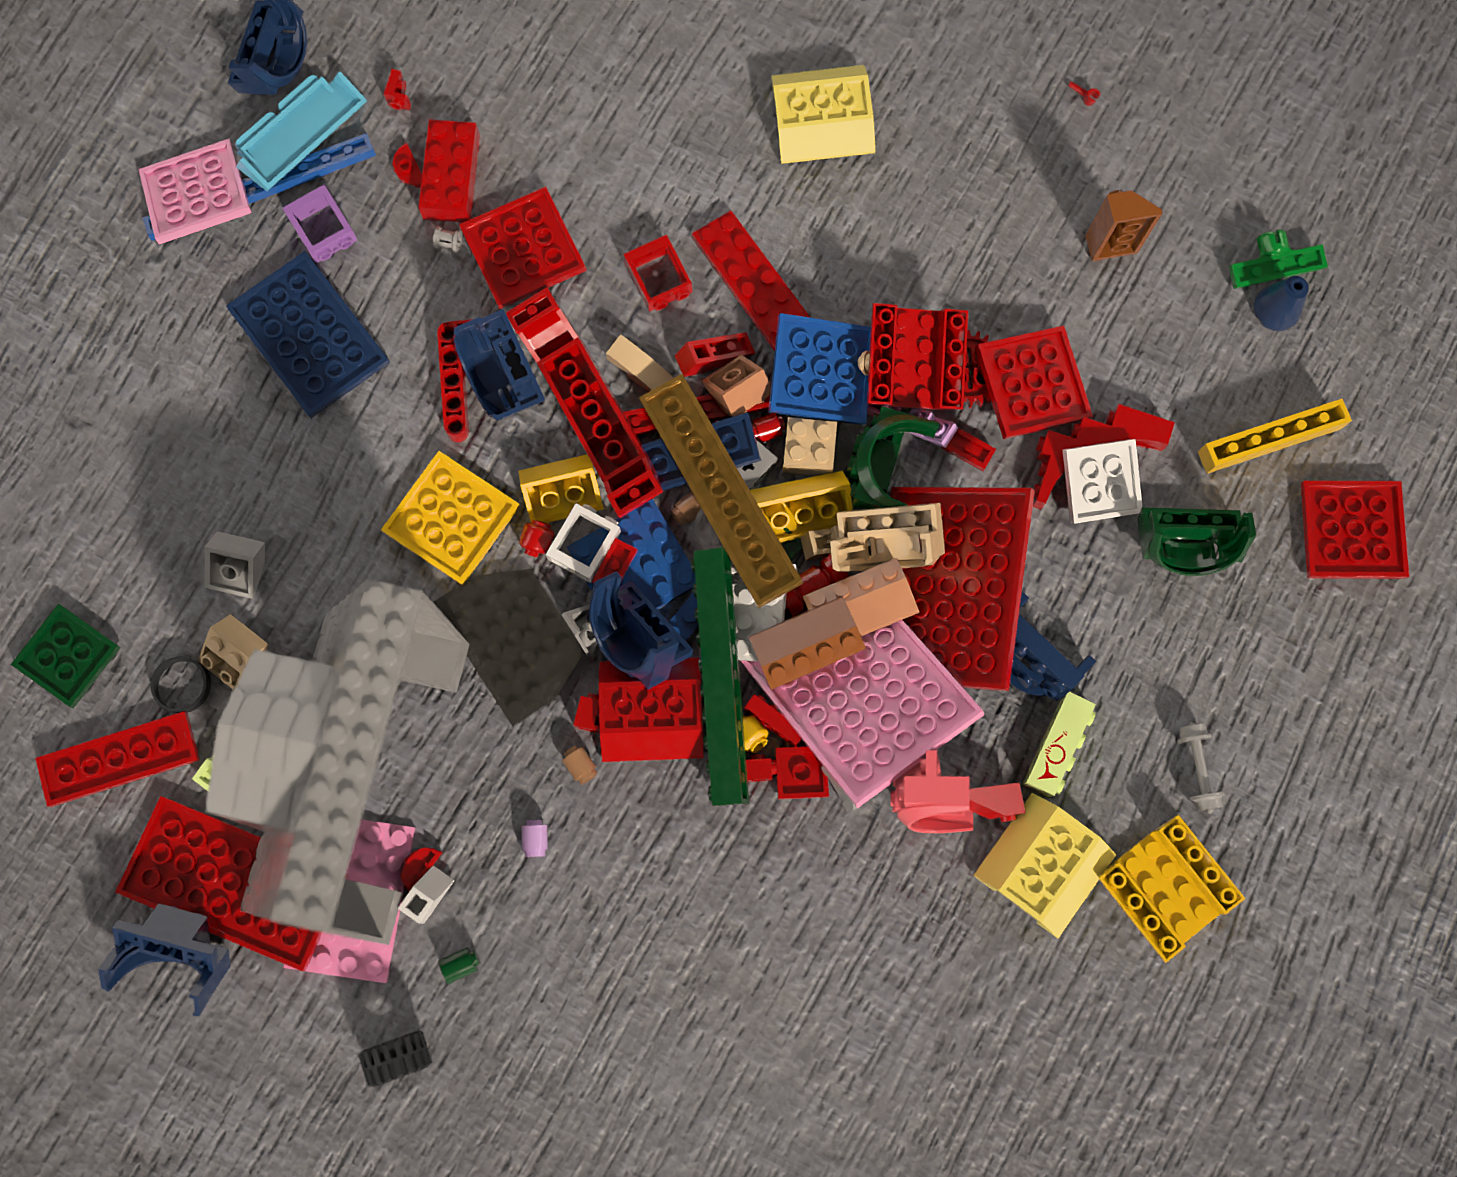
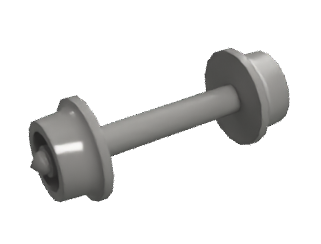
[1178,721,1225,814]

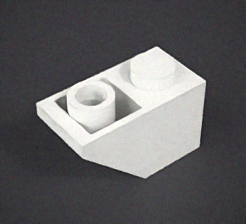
[398,866,455,924]

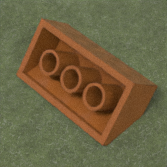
[1085,190,1163,261]
[749,596,866,690]

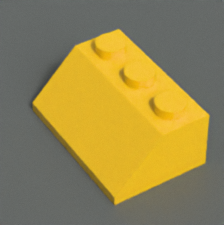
[518,454,604,523]

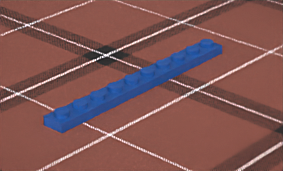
[143,133,376,241]

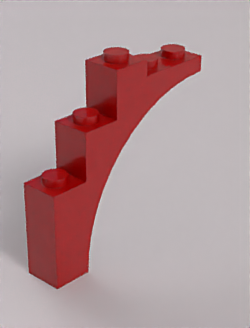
[1033,404,1175,509]

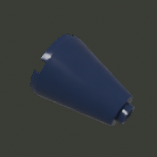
[1253,276,1309,331]

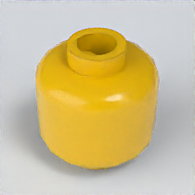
[743,715,768,753]

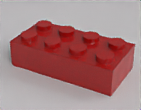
[744,694,802,747]

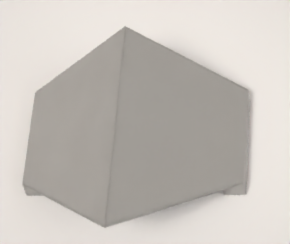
[562,604,599,663]

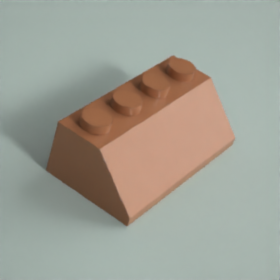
[803,558,919,636]

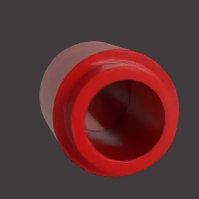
[752,413,786,443]

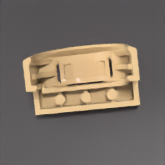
[830,503,945,571]

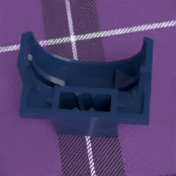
[453,309,545,421]
[587,571,693,689]
[98,903,230,1016]

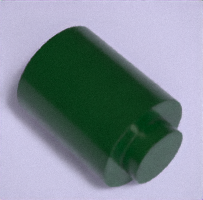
[438,947,481,984]

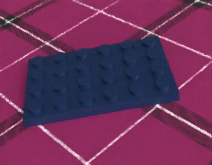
[226,251,390,419]

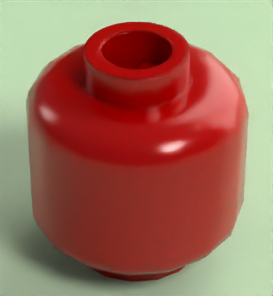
[519,519,554,557]

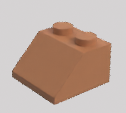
[702,355,771,417]

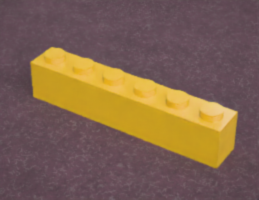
[1198,398,1352,474]

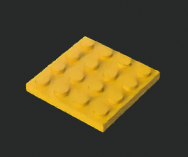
[381,451,520,586]

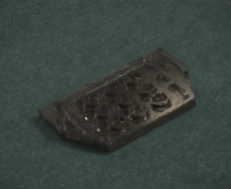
[433,569,584,728]

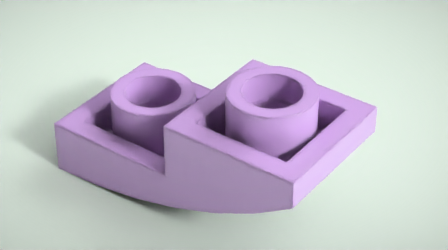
[909,408,958,448]

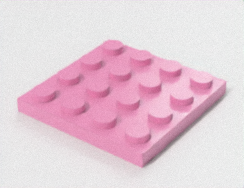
[139,139,252,244]

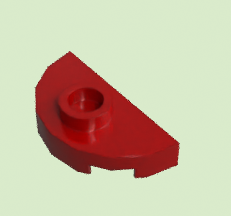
[393,143,422,188]
[400,848,443,893]

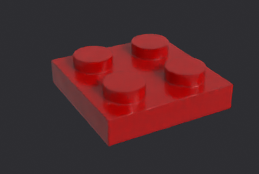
[775,747,829,800]

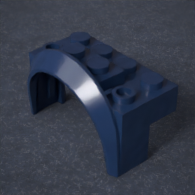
[228,0,307,95]
[1010,591,1097,701]

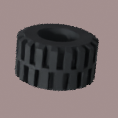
[358,1031,432,1087]

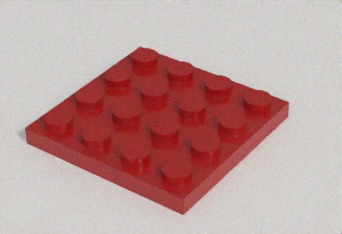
[459,187,587,310]
[975,326,1093,439]
[1301,481,1409,579]

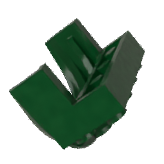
[1137,507,1257,576]

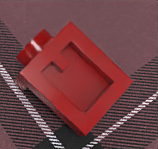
[384,69,411,110]

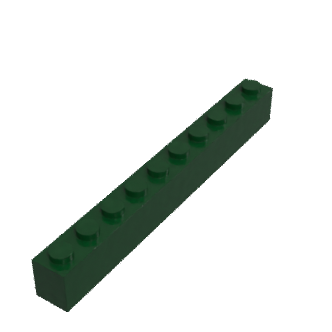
[691,547,749,806]

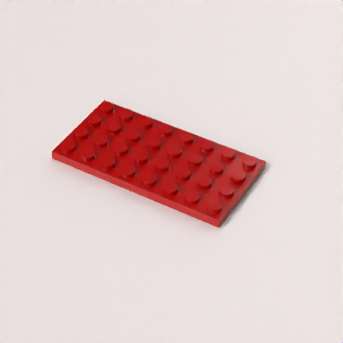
[115,796,349,972]

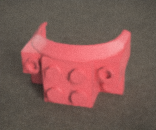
[891,750,973,833]

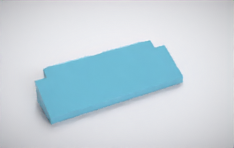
[235,72,367,191]

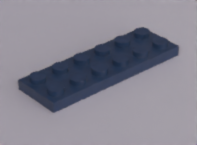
[642,412,762,490]

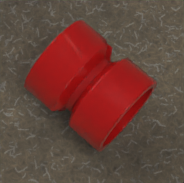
[804,553,849,590]
[785,572,817,618]

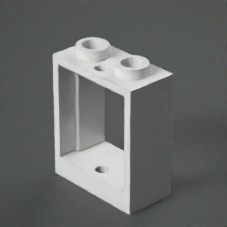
[546,503,621,583]

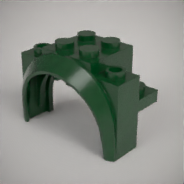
[845,406,940,509]

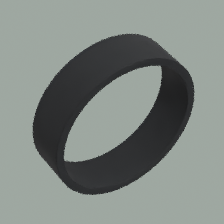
[150,656,211,713]

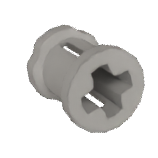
[433,226,462,252]

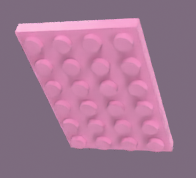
[283,820,415,983]

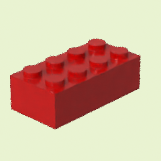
[419,119,480,223]

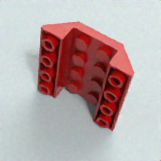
[867,303,968,410]
[599,658,704,762]

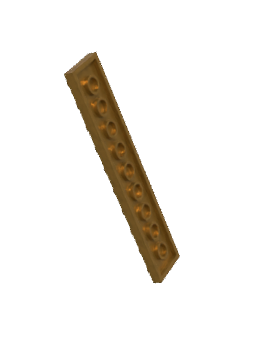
[639,374,803,608]

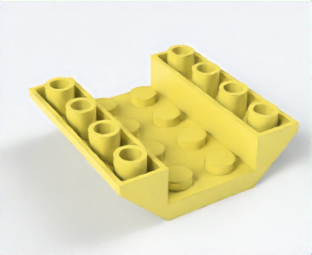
[771,65,875,164]
[973,793,1116,938]

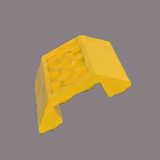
[1098,815,1246,963]

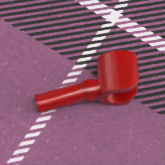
[1068,81,1101,106]

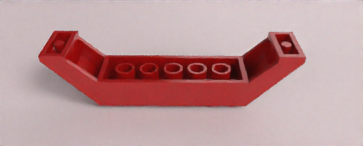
[506,287,664,518]

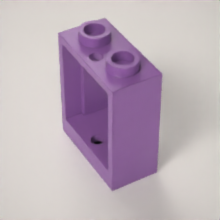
[283,185,357,263]

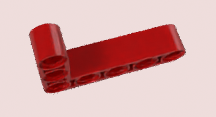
[437,319,492,443]

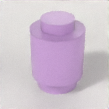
[521,820,548,857]

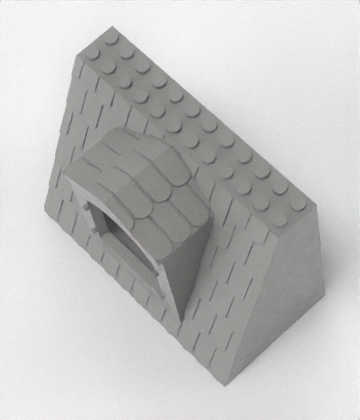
[206,580,470,945]

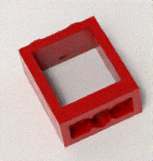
[623,234,692,312]

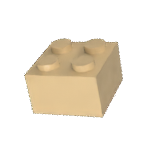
[782,417,837,476]

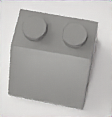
[205,531,265,599]

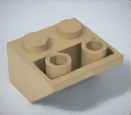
[198,614,269,690]

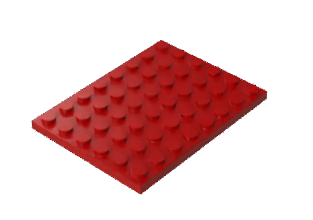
[890,487,1035,691]

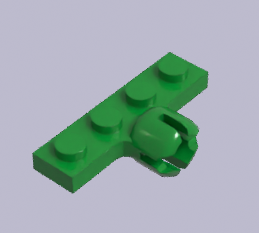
[1228,229,1328,289]

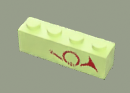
[1022,692,1096,798]

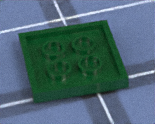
[10,603,121,709]

